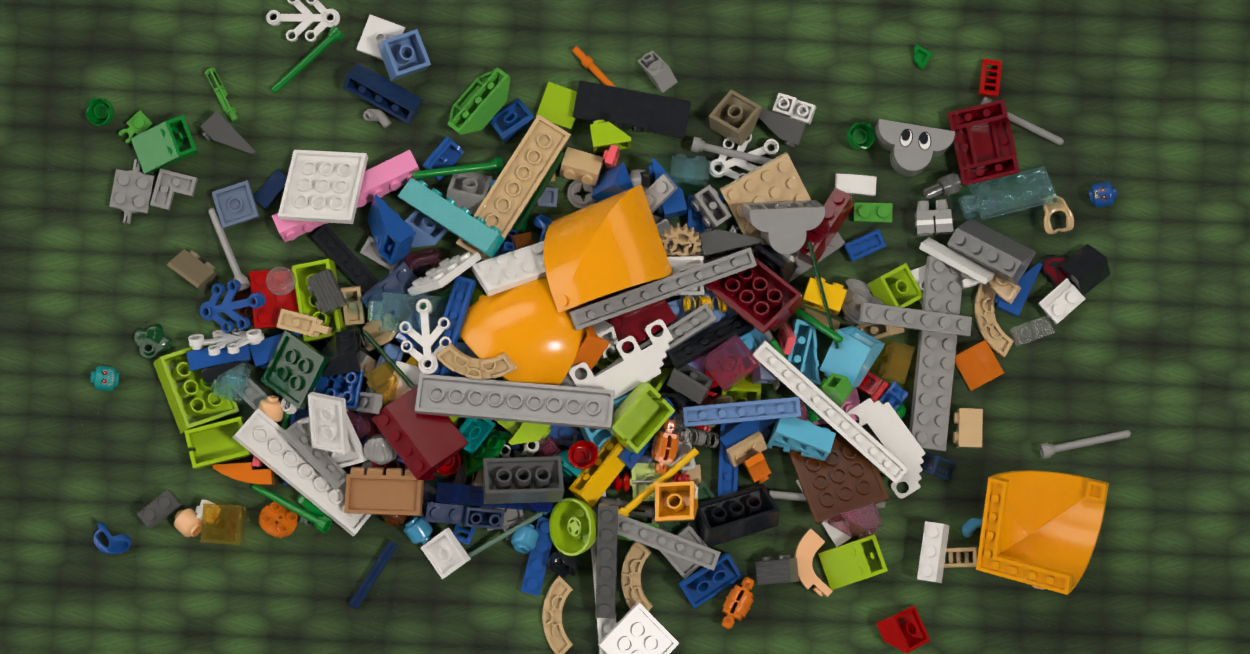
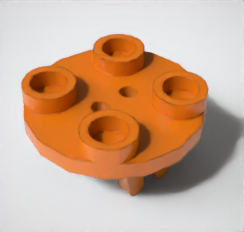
[259,502,298,539]

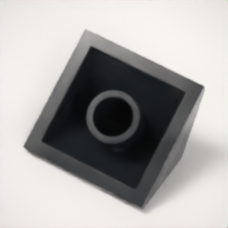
[754,244,798,283]
[1058,244,1110,296]

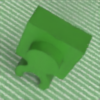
[119,110,154,144]

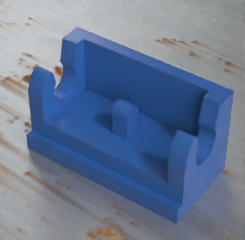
[423,136,464,181]

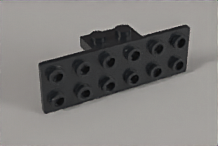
[573,80,691,138]

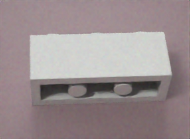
[917,521,950,583]

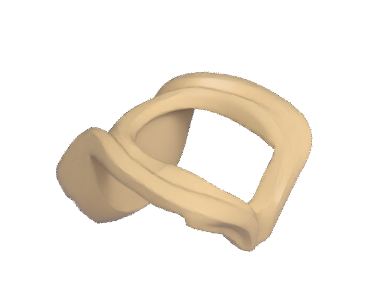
[1043,196,1074,234]

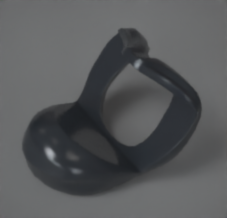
[660,386,697,410]

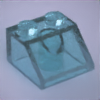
[670,154,710,186]
[211,363,252,402]

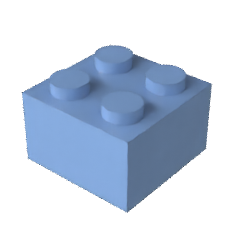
[378,29,431,81]

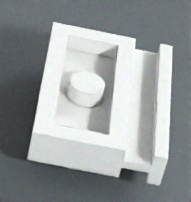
[1038,278,1085,324]

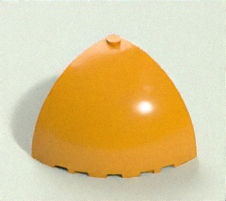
[460,277,588,386]

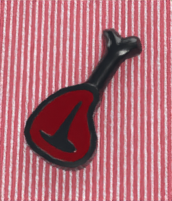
[1041,256,1067,289]

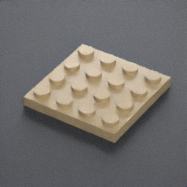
[719,152,811,255]

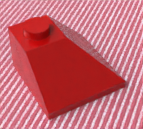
[876,605,931,654]

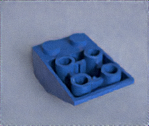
[648,158,687,219]
[367,194,416,266]
[314,370,364,409]

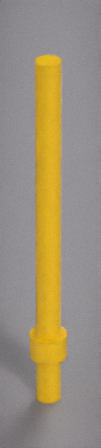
[618,447,699,517]

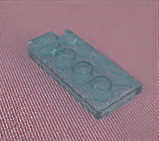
[958,166,1057,220]
[368,292,460,337]

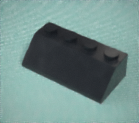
[695,484,780,547]

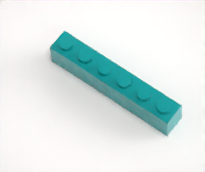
[398,178,505,258]

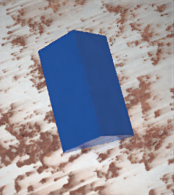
[678,552,743,609]

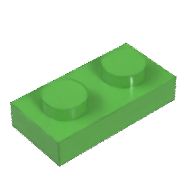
[853,202,893,223]

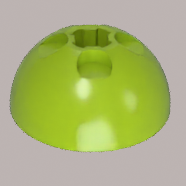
[549,498,598,556]

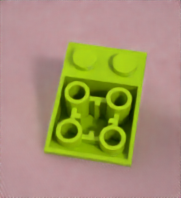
[818,534,888,590]

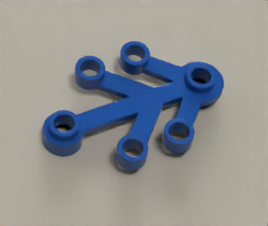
[200,279,266,333]

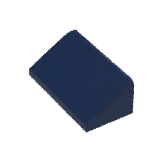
[254,169,287,210]

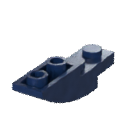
[423,501,505,529]

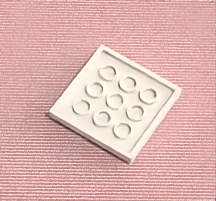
[278,150,368,224]

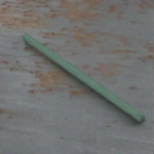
[468,512,543,558]

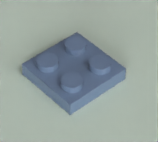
[212,180,260,229]

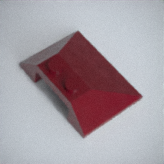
[948,99,1020,186]

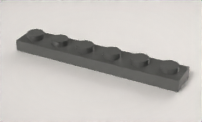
[595,503,619,619]

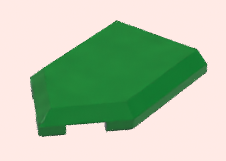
[462,429,510,477]

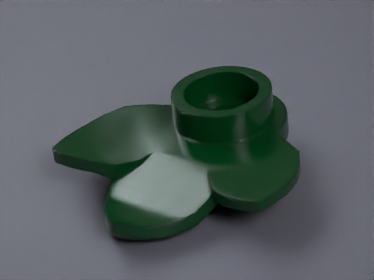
[134,324,172,359]

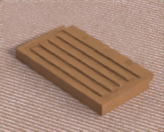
[344,467,424,516]

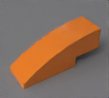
[213,462,275,485]

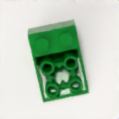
[131,115,199,174]

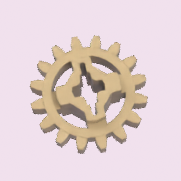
[660,223,701,256]

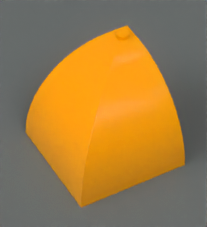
[544,185,673,313]
[976,470,1109,595]

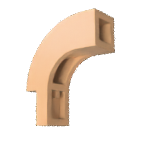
[794,529,833,597]

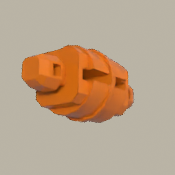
[651,419,679,474]
[722,577,754,629]

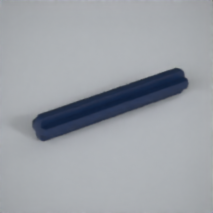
[349,541,398,609]

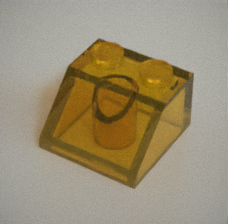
[200,504,246,545]

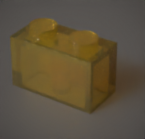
[878,341,915,385]

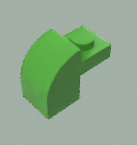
[818,373,853,407]

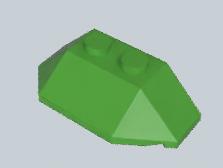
[447,67,511,135]

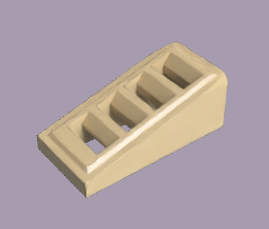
[944,547,979,568]

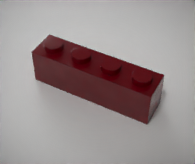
[796,188,854,266]

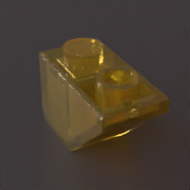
[365,362,399,407]

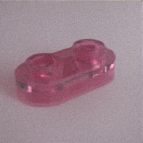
[403,248,442,270]
[346,410,371,438]

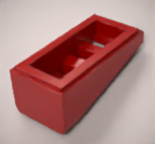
[978,58,1002,99]

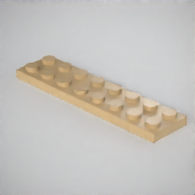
[456,114,571,261]

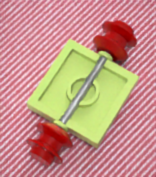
[612,462,691,501]

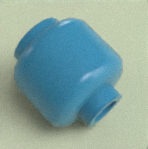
[404,516,433,544]
[511,524,539,553]

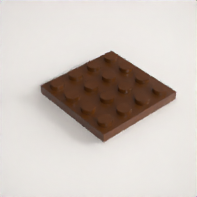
[789,435,889,524]

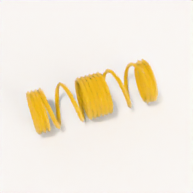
[683,296,728,312]

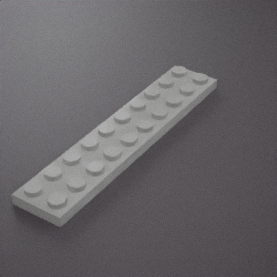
[909,256,963,451]
[415,374,615,430]

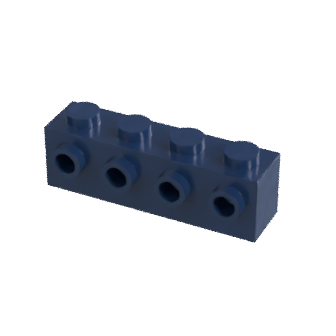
[343,63,424,124]

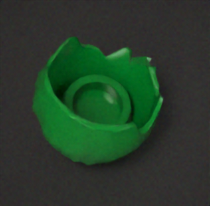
[86,97,115,127]
[846,122,875,151]

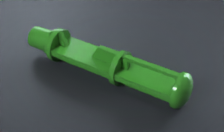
[205,68,239,122]

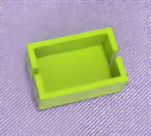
[608,382,675,454]
[184,417,253,469]

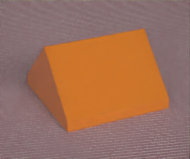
[955,340,1004,391]

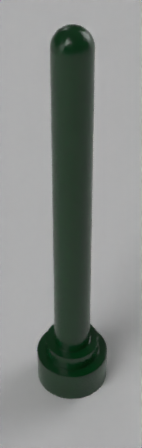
[512,151,565,234]

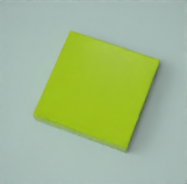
[536,82,577,131]

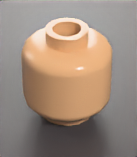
[259,395,284,423]
[174,509,203,537]

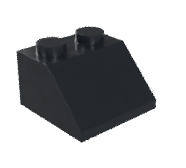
[321,329,361,378]

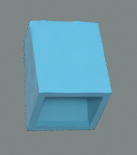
[819,326,885,388]

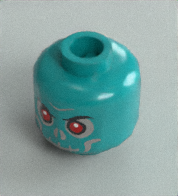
[90,365,119,391]

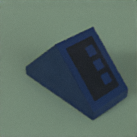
[920,453,955,481]

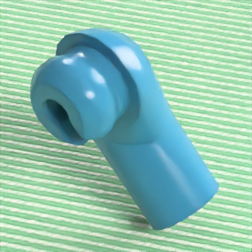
[962,518,983,538]

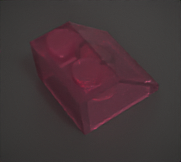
[701,334,761,392]
[827,503,883,539]

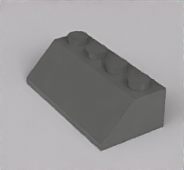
[947,218,1036,285]
[483,456,564,504]

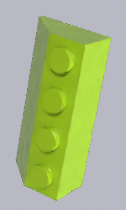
[292,259,346,342]

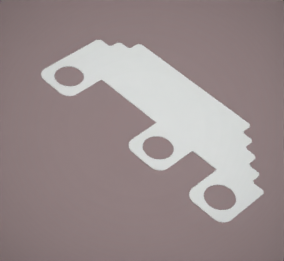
[569,319,673,400]
[847,398,925,499]

